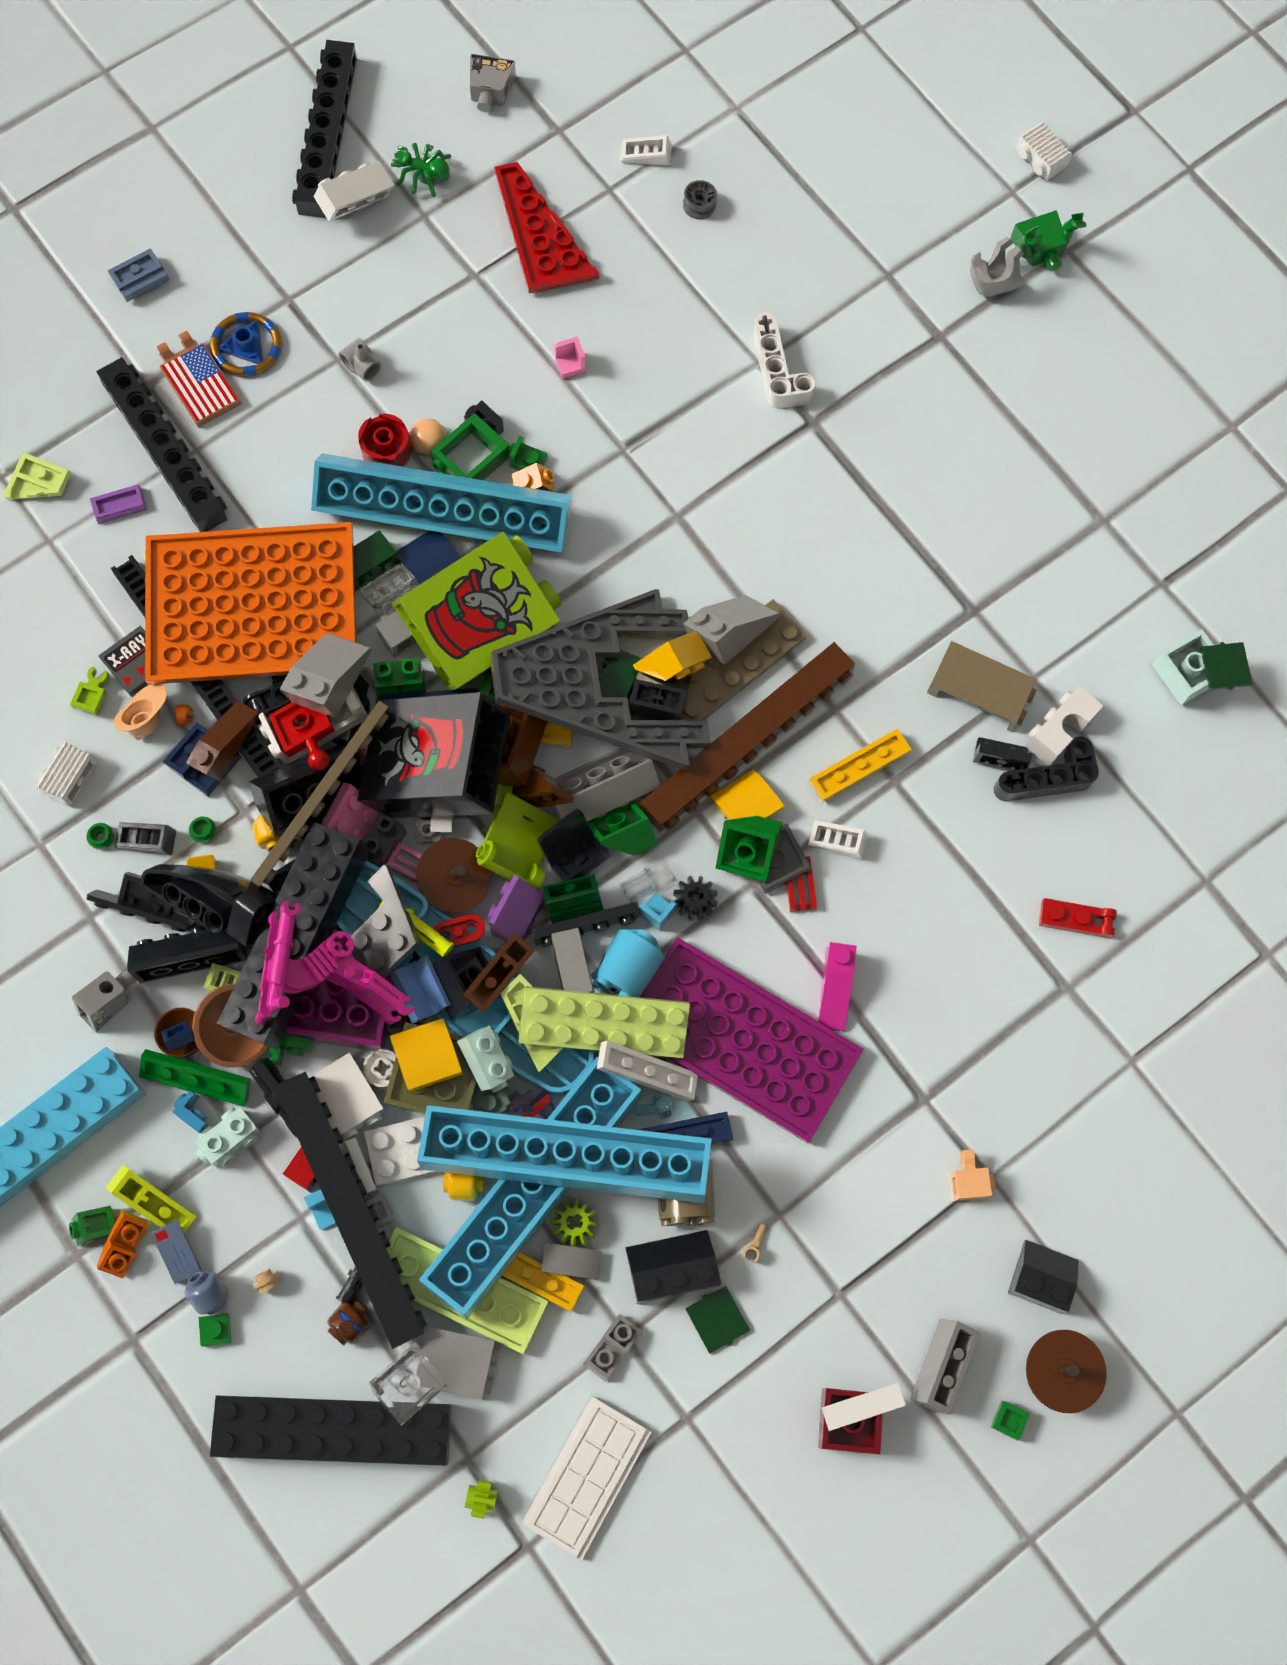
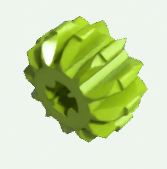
[551,1198,599,1247]

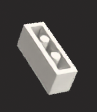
[313,161,394,221]

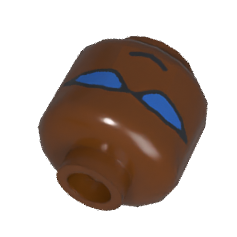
[327,1301,370,1346]

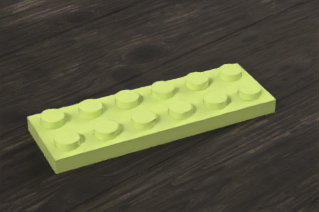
[518,986,690,1058]
[386,1227,549,1355]

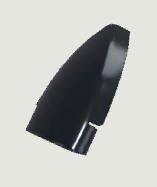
[139,864,278,948]

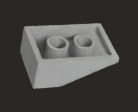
[683,595,780,665]
[280,633,372,718]

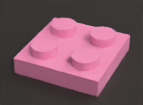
[321,782,380,841]

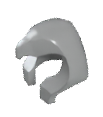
[970,237,1024,297]

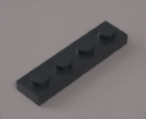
[533,901,640,947]

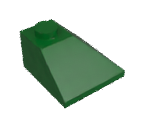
[587,800,658,856]
[715,816,783,882]

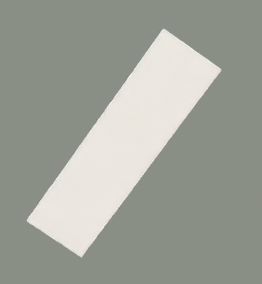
[822,1383,906,1431]

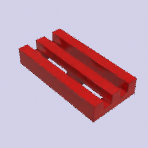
[786,856,817,912]

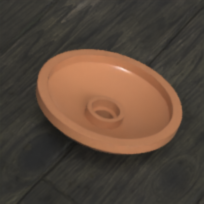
[192,984,269,1068]

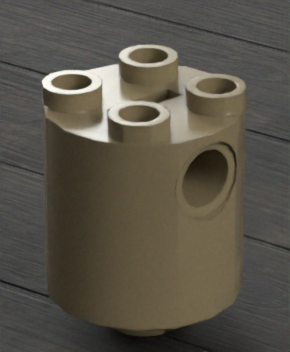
[658,1159,715,1226]

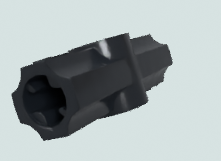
[248,1057,297,1138]

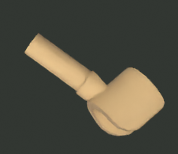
[743,1224,767,1263]

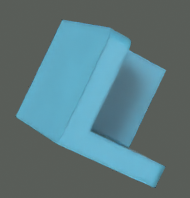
[639,892,677,931]
[304,1189,336,1230]

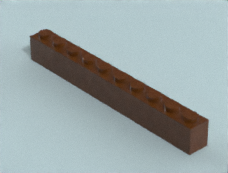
[640,642,855,833]

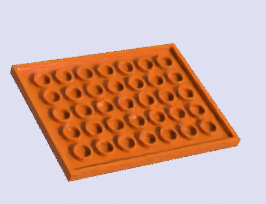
[145,522,357,684]

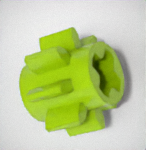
[464,1479,498,1519]

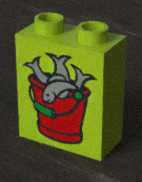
[392,531,561,690]

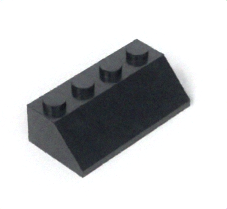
[248,743,363,838]
[127,927,248,984]

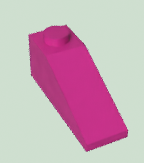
[818,942,857,1031]

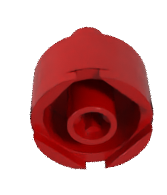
[358,413,411,467]

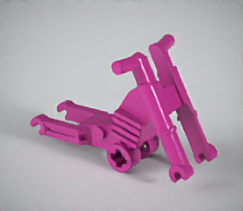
[255,900,415,1025]

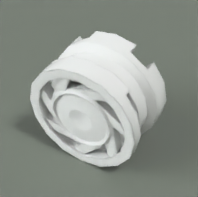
[363,1049,396,1090]

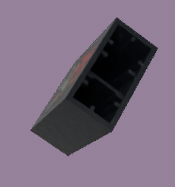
[357,692,510,818]

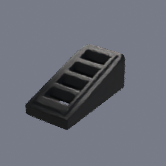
[114,822,176,855]

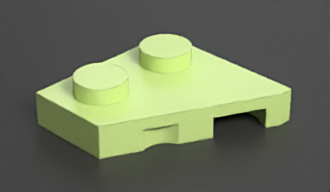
[3,452,72,500]

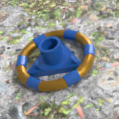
[210,312,282,377]

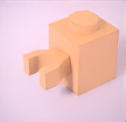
[950,1149,995,1201]

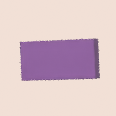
[90,484,147,524]

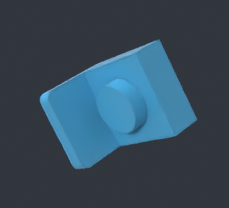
[173,1090,209,1134]

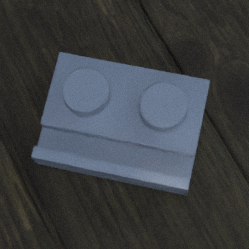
[107,248,170,302]

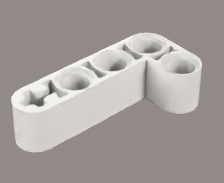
[753,312,816,409]

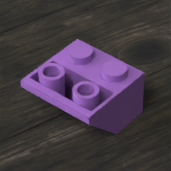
[487,875,545,941]

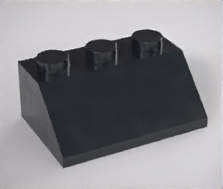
[625,1230,721,1304]

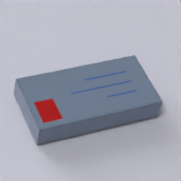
[151,1219,202,1284]

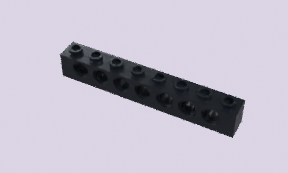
[292,40,357,218]
[96,357,228,532]

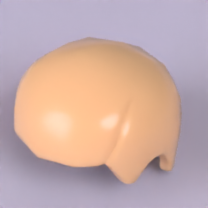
[409,418,448,456]

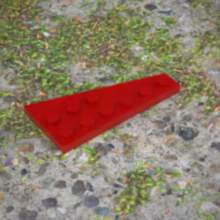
[494,162,599,293]

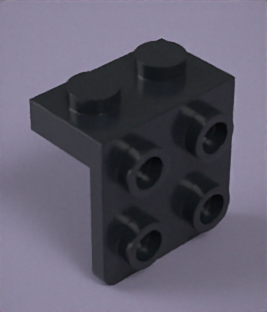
[537,809,611,881]

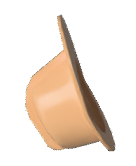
[114,684,167,740]

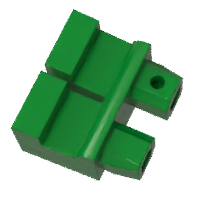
[373,658,426,698]

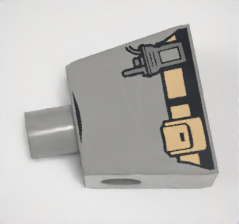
[470,54,516,112]
[71,969,137,1032]

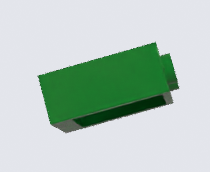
[431,413,510,480]

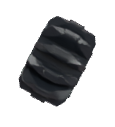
[673,876,718,921]

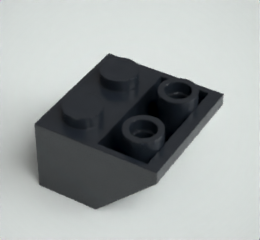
[629,671,692,720]

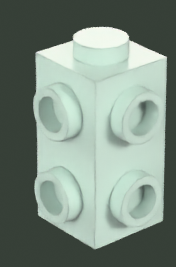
[457,1026,514,1092]
[195,1107,261,1168]

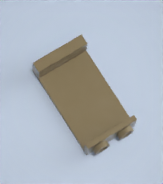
[927,641,1037,731]

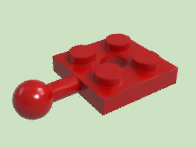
[269,702,335,771]

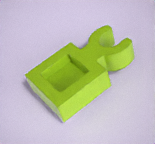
[70,667,110,716]

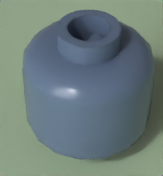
[184,1271,228,1315]

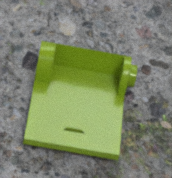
[476,792,559,890]

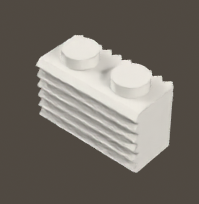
[1017,122,1072,181]
[37,742,97,807]

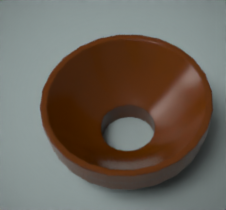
[154,1007,199,1058]

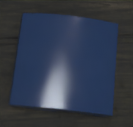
[396,530,461,586]
[163,722,241,797]

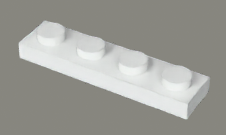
[597,1041,698,1101]

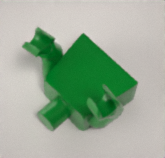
[1010,210,1087,271]

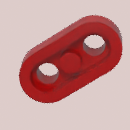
[433,914,485,949]

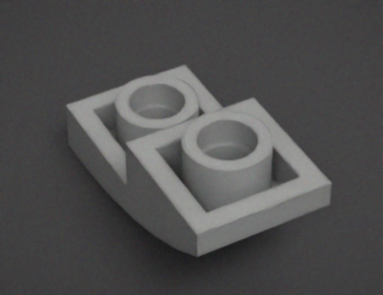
[541,1243,601,1281]
[583,1314,642,1382]

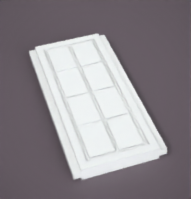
[521,1396,652,1560]

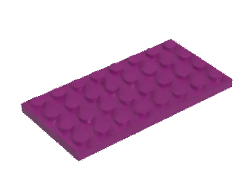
[640,937,864,1144]

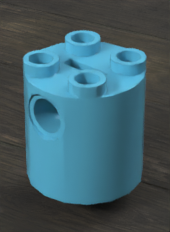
[591,929,665,997]

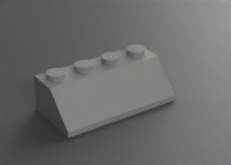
[551,748,661,821]

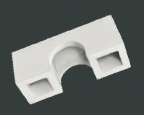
[1026,686,1103,766]

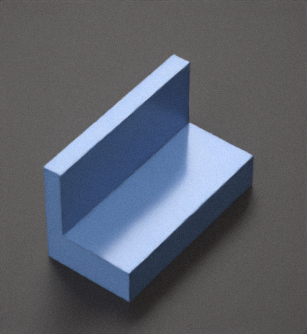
[389,955,451,1024]

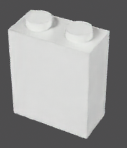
[309,1053,386,1142]

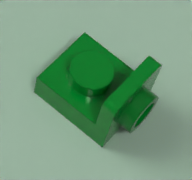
[507,436,548,471]
[269,1035,314,1065]
[69,1205,115,1246]

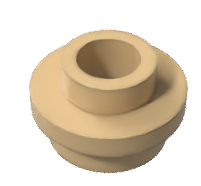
[252,1268,281,1294]

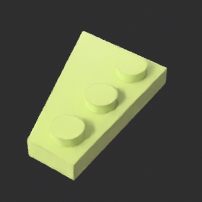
[500,974,564,1072]

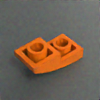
[97,1210,149,1278]

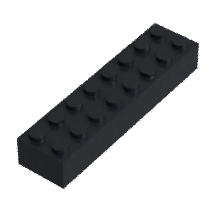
[217,822,371,1050]
[210,1395,452,1466]

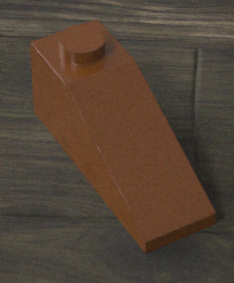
[186,701,260,782]
[512,765,574,808]
[462,932,535,1013]

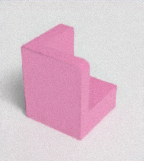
[554,337,586,379]

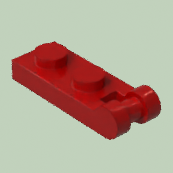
[1039,898,1117,938]

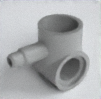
[338,338,381,381]

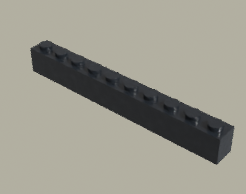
[274,1071,427,1349]

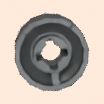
[683,180,717,219]

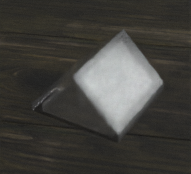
[369,1342,447,1426]

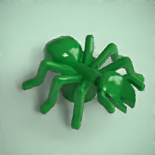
[391,143,451,197]

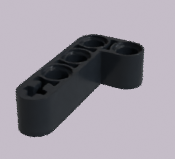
[994,736,1099,801]

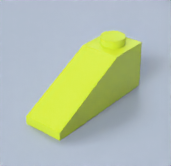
[105,1164,197,1233]

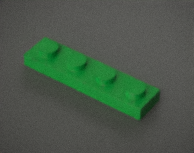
[139,1049,251,1107]

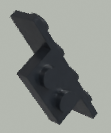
[86,872,197,932]

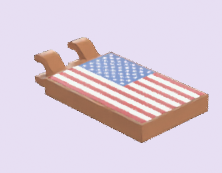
[156,331,241,428]

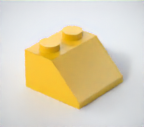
[633,630,712,681]

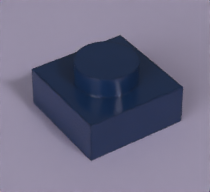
[161,1020,195,1052]

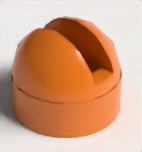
[175,704,194,726]

